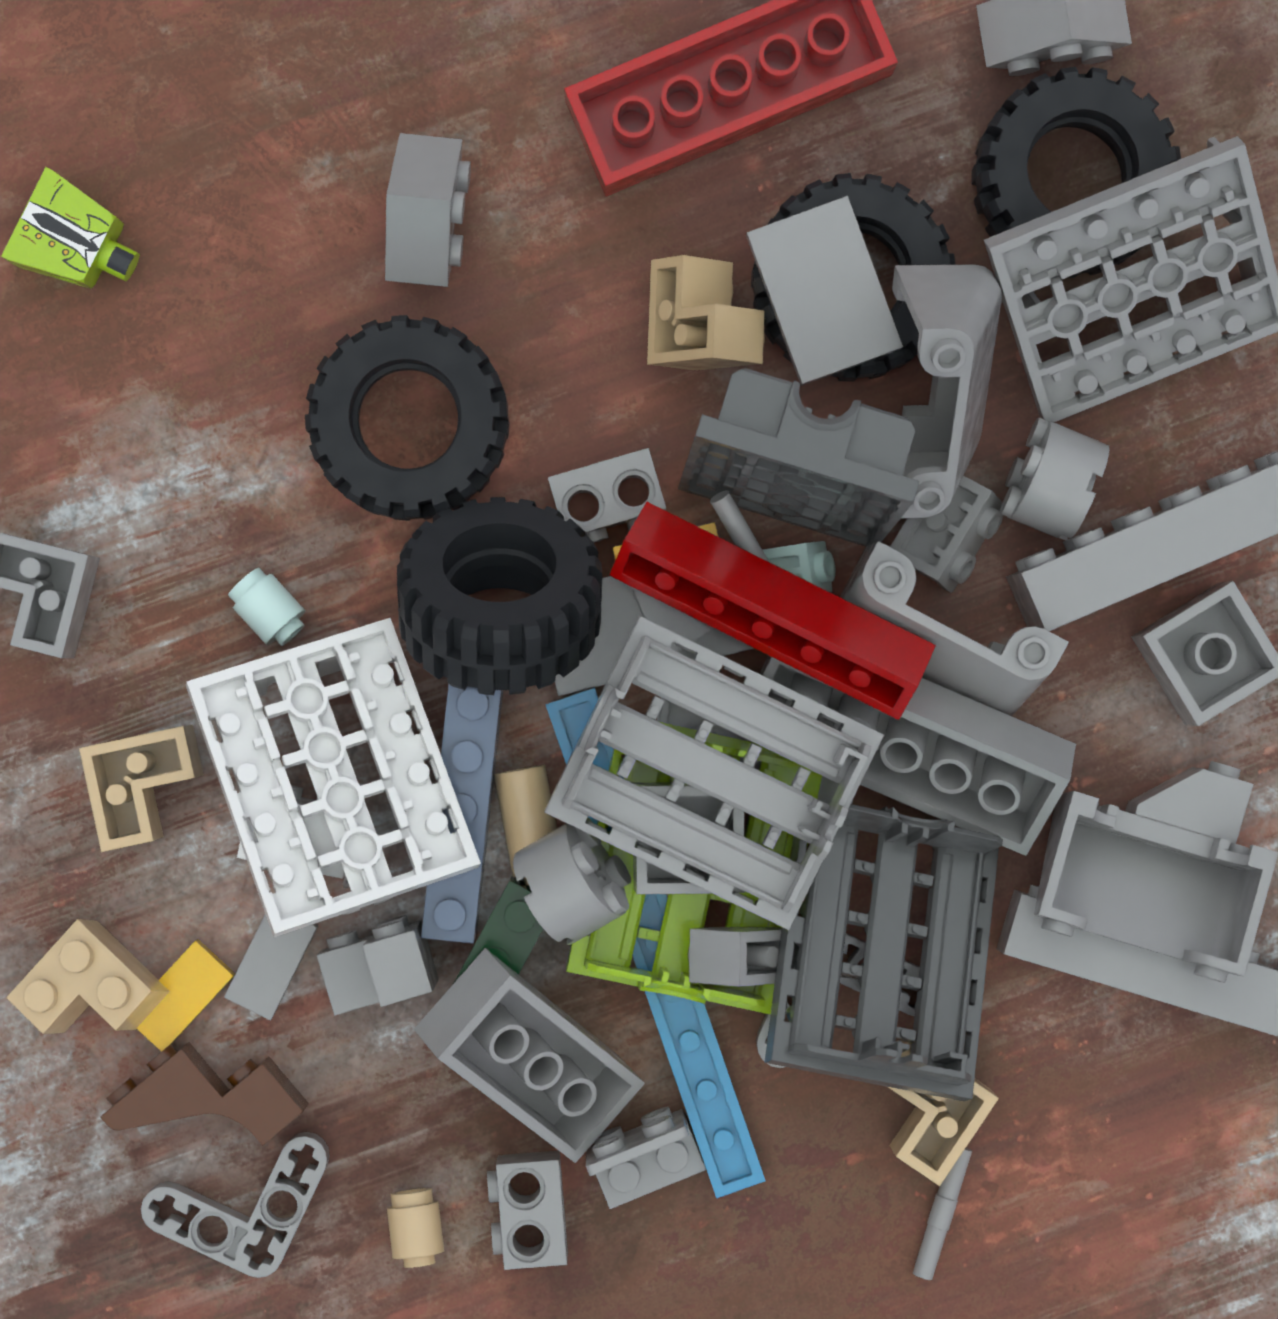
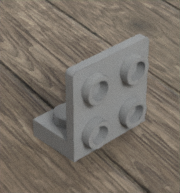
[586,1107,706,1209]

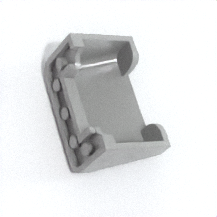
[892,265,1002,518]
[840,541,1069,716]
[1034,791,1278,983]

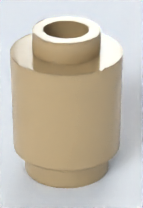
[387,1188,444,1268]

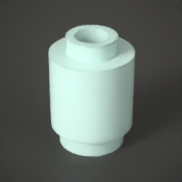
[228,568,306,646]

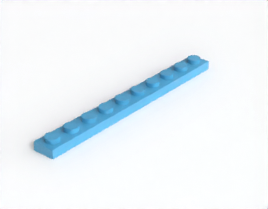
[546,687,766,1198]

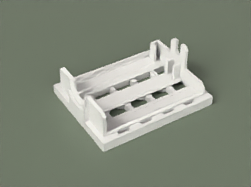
[186,618,481,937]

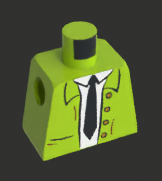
[1,167,140,289]

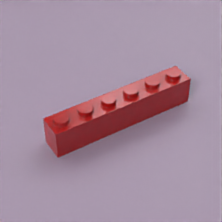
[609,502,936,720]

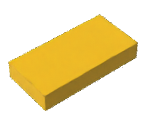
[136,939,236,1052]

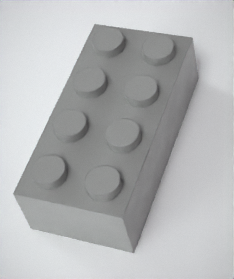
[414,948,645,1163]

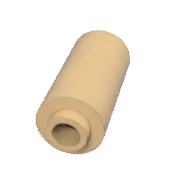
[494,765,557,885]

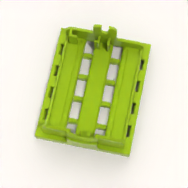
[565,722,822,1014]

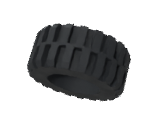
[971,67,1181,278]
[751,173,956,382]
[305,315,510,521]
[397,497,602,695]

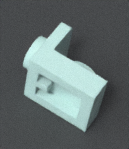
[763,541,835,593]

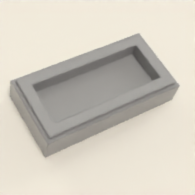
[224,914,319,1021]

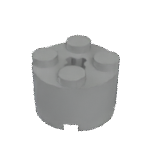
[1000,418,1109,541]
[513,818,631,945]

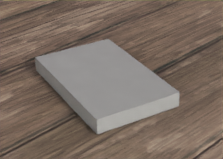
[746,196,903,386]

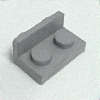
[890,476,1003,593]

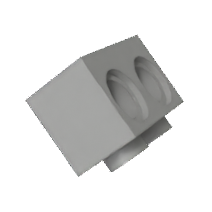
[548,448,666,543]
[487,1150,568,1270]

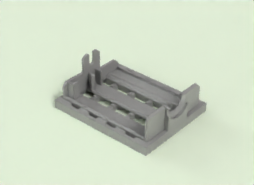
[984,136,1278,422]
[544,616,884,930]

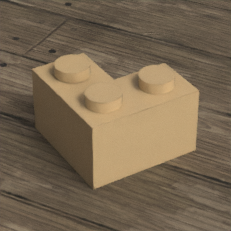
[647,255,765,371]
[79,725,204,852]
[6,919,170,1034]
[888,1038,999,1186]

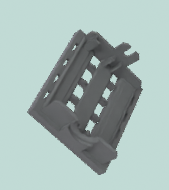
[678,368,920,547]
[764,804,1003,1102]

